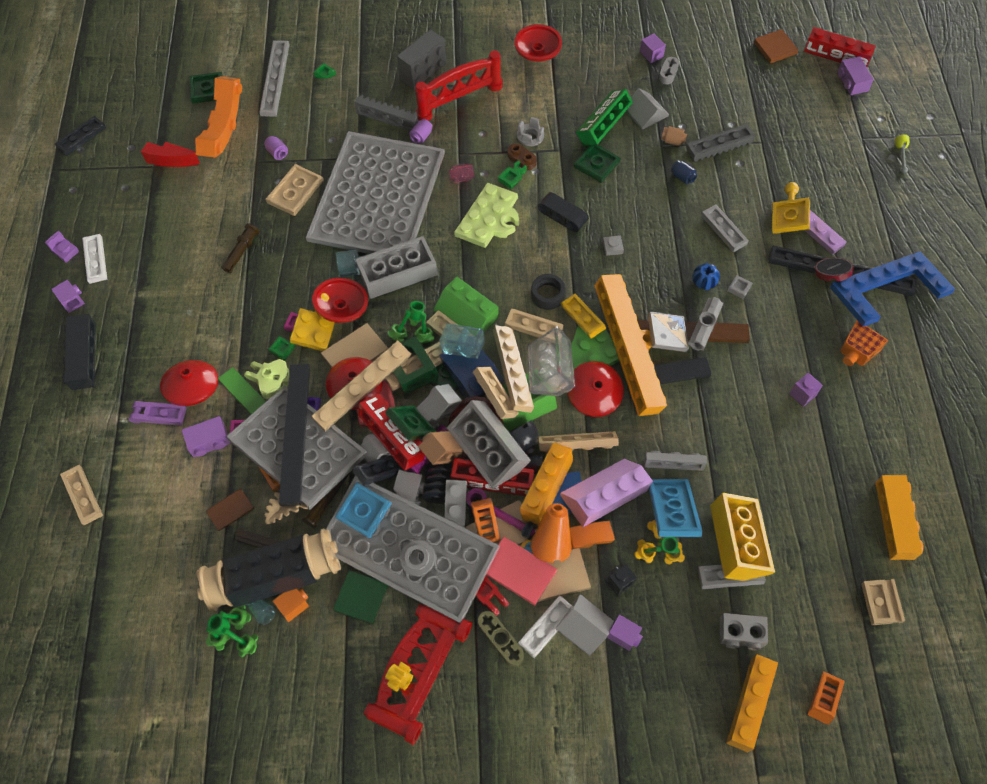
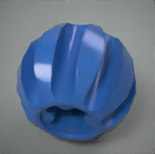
[692,263,720,290]

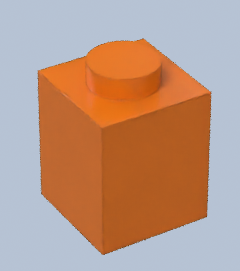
[273,588,309,622]

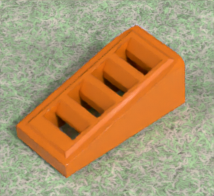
[471,498,501,542]
[808,671,845,725]

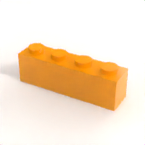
[520,442,573,526]
[875,475,923,560]
[726,654,778,753]

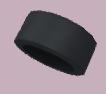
[531,274,566,310]

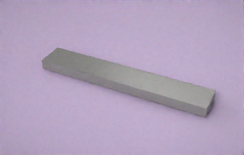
[259,41,289,117]

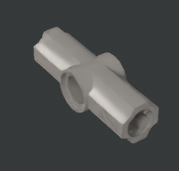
[688,297,723,351]

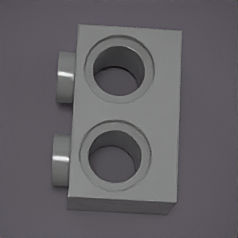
[720,613,768,650]

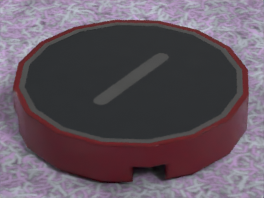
[815,257,853,281]

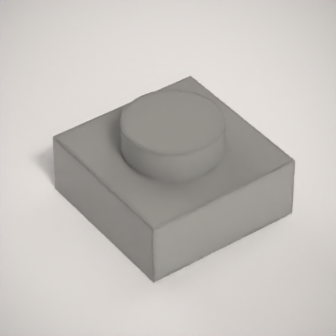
[603,235,624,256]

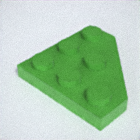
[564,314,620,376]

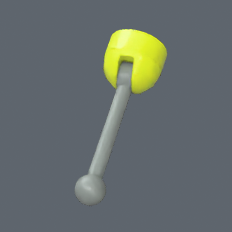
[895,135,909,173]

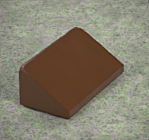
[206,489,254,531]

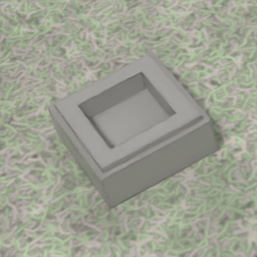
[727,275,753,299]

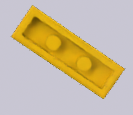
[560,294,606,339]

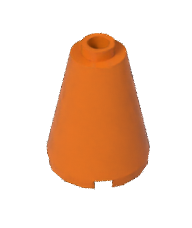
[530,503,572,563]

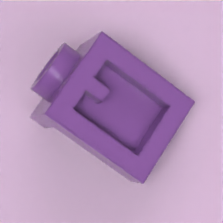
[45,231,79,263]

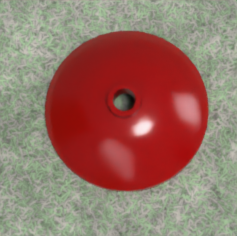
[515,24,562,62]
[312,278,368,323]
[326,357,383,409]
[160,360,219,406]
[567,361,624,417]

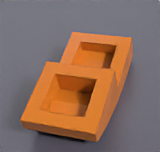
[570,521,615,549]

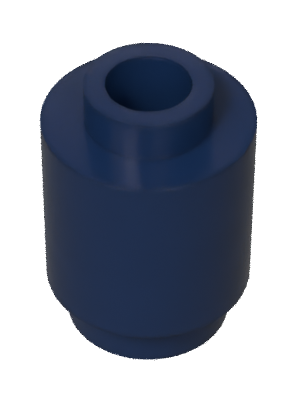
[671,160,697,184]

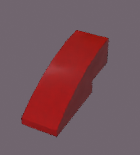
[141,142,200,167]

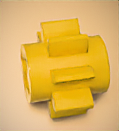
[385,662,413,692]

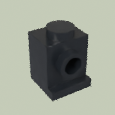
[605,564,637,596]

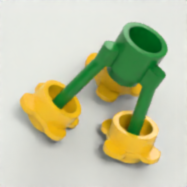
[634,520,685,565]

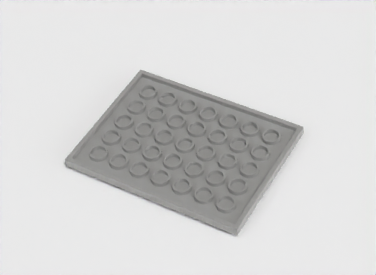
[306,131,445,254]

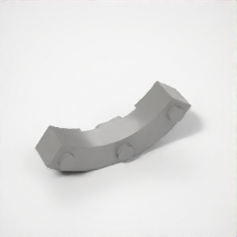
[361,384,462,462]

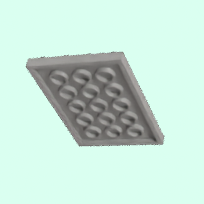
[227,386,367,510]

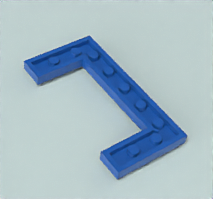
[830,251,955,327]

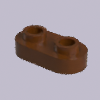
[508,144,537,170]

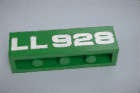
[576,89,633,146]

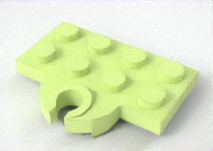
[454,183,519,248]

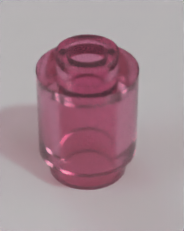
[449,163,475,183]

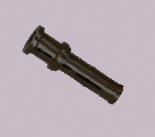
[221,223,260,273]

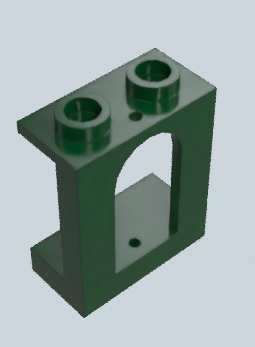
[382,336,439,395]

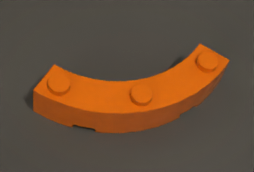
[195,76,242,158]

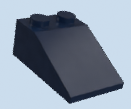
[439,338,504,404]

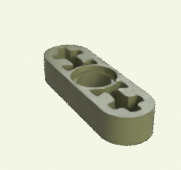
[478,611,524,667]

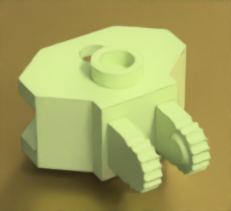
[244,359,289,400]

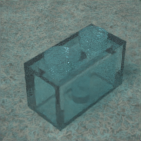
[439,323,485,359]

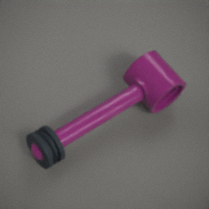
[466,488,537,539]

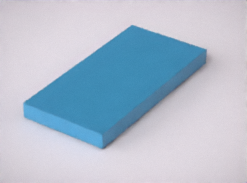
[649,479,702,537]

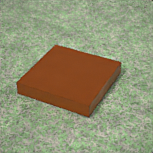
[754,29,799,64]

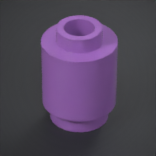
[409,119,432,144]
[264,136,288,160]

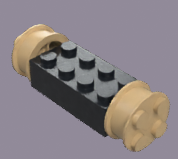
[196,528,341,612]

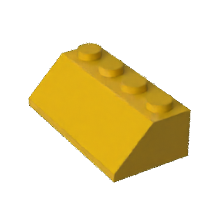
[710,493,775,581]

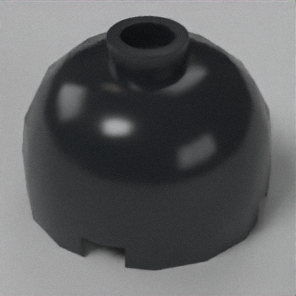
[510,420,539,455]

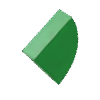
[313,63,336,79]

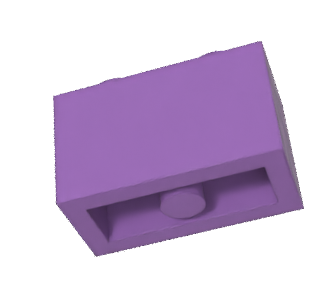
[838,57,874,95]
[182,416,231,457]

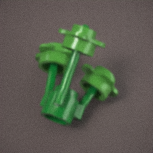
[387,301,434,343]
[206,605,258,657]

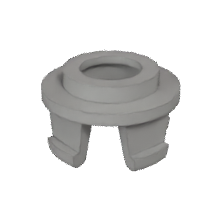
[517,117,544,146]
[400,540,437,577]

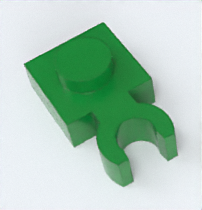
[498,161,527,189]

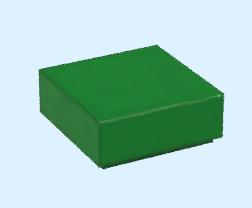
[268,336,295,361]

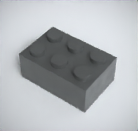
[397,29,446,90]

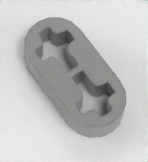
[659,57,679,84]

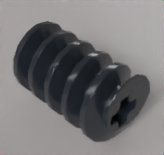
[423,462,453,504]

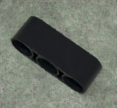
[538,192,589,232]

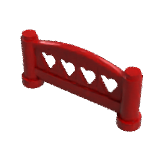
[415,50,503,121]
[364,604,472,745]

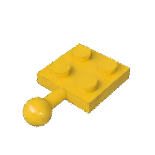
[772,182,810,234]
[290,293,335,351]

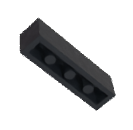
[62,314,96,390]

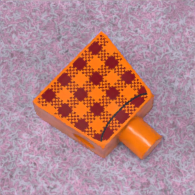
[840,320,888,366]

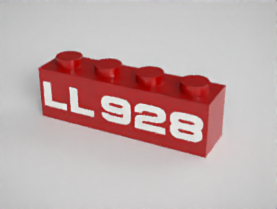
[804,27,876,67]
[357,394,425,471]
[451,458,534,497]

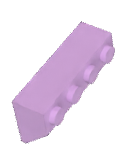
[560,459,653,527]

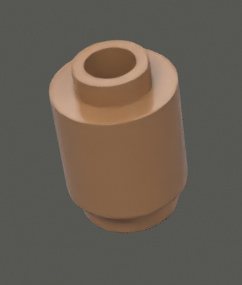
[661,126,687,146]

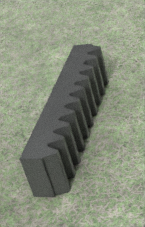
[355,95,418,131]
[686,124,755,163]

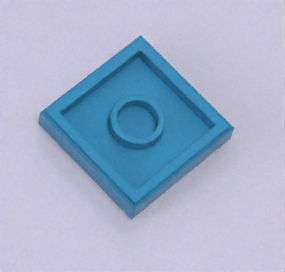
[335,482,392,539]

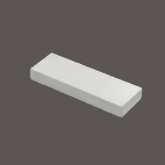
[82,234,107,284]
[518,595,572,658]

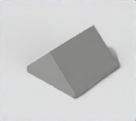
[626,88,669,130]
[555,594,614,656]

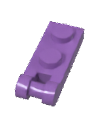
[129,401,187,426]

